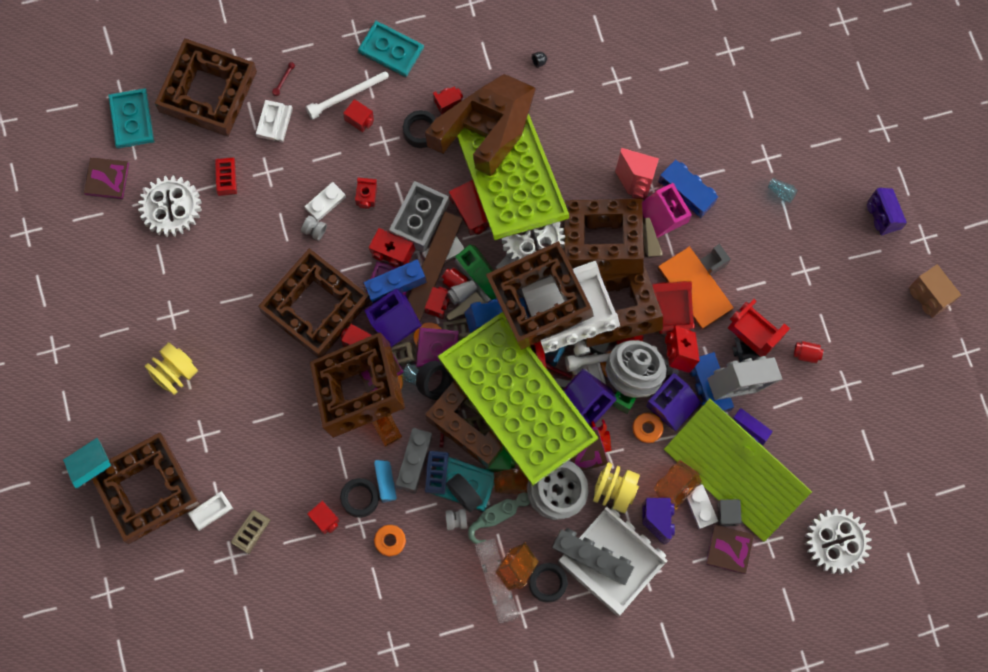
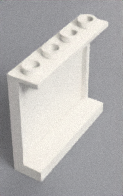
[522,261,620,353]
[558,507,668,617]

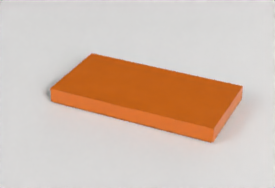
[658,246,734,330]

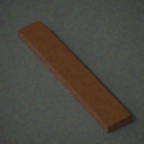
[408,212,463,322]

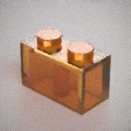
[654,460,702,510]
[495,543,539,591]

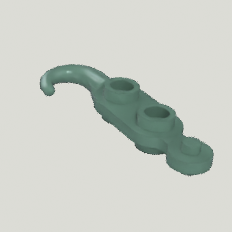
[468,492,530,545]

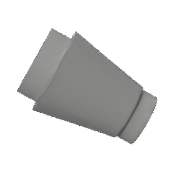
[447,280,478,305]

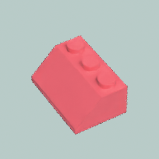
[615,148,659,199]

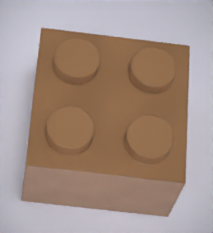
[909,264,961,318]

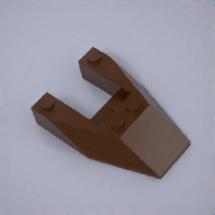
[425,74,536,176]

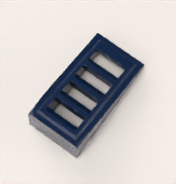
[425,451,449,495]

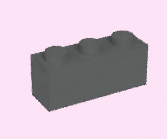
[396,428,432,494]

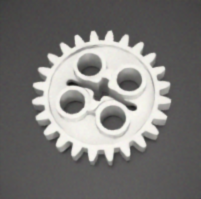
[138,176,202,237]
[502,222,565,262]
[805,509,872,575]

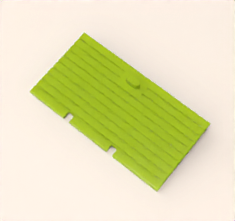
[663,399,812,542]

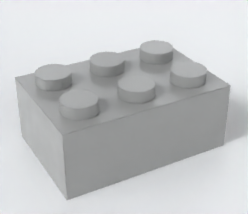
[389,181,449,252]
[707,356,782,400]

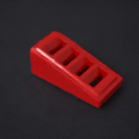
[215,157,237,196]

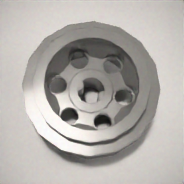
[605,340,667,398]
[527,461,589,520]

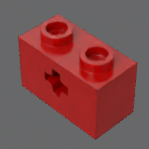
[368,228,415,268]
[665,326,700,373]

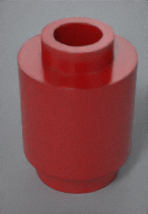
[442,267,469,289]
[793,341,824,364]

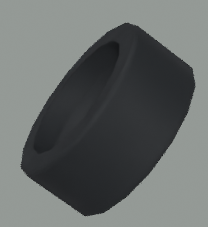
[403,110,436,148]
[416,361,454,400]
[446,473,482,512]
[340,478,379,518]
[529,563,568,603]

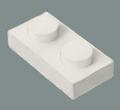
[305,182,346,222]
[683,484,718,529]

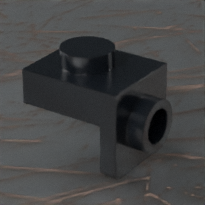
[732,337,760,363]

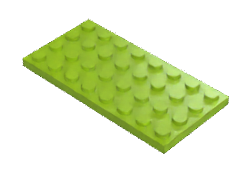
[457,114,569,240]
[438,312,598,486]

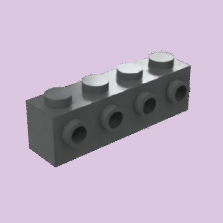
[551,528,634,585]

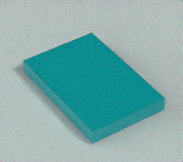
[357,21,424,77]
[108,88,154,149]
[63,438,111,488]
[430,457,498,512]

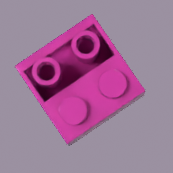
[642,183,692,238]

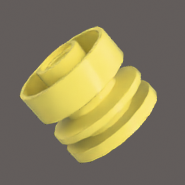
[144,342,198,395]
[593,462,640,514]

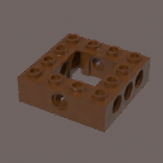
[155,38,257,137]
[565,199,644,274]
[486,241,594,350]
[258,248,370,358]
[584,266,663,348]
[310,332,405,438]
[426,381,504,469]
[92,432,201,544]

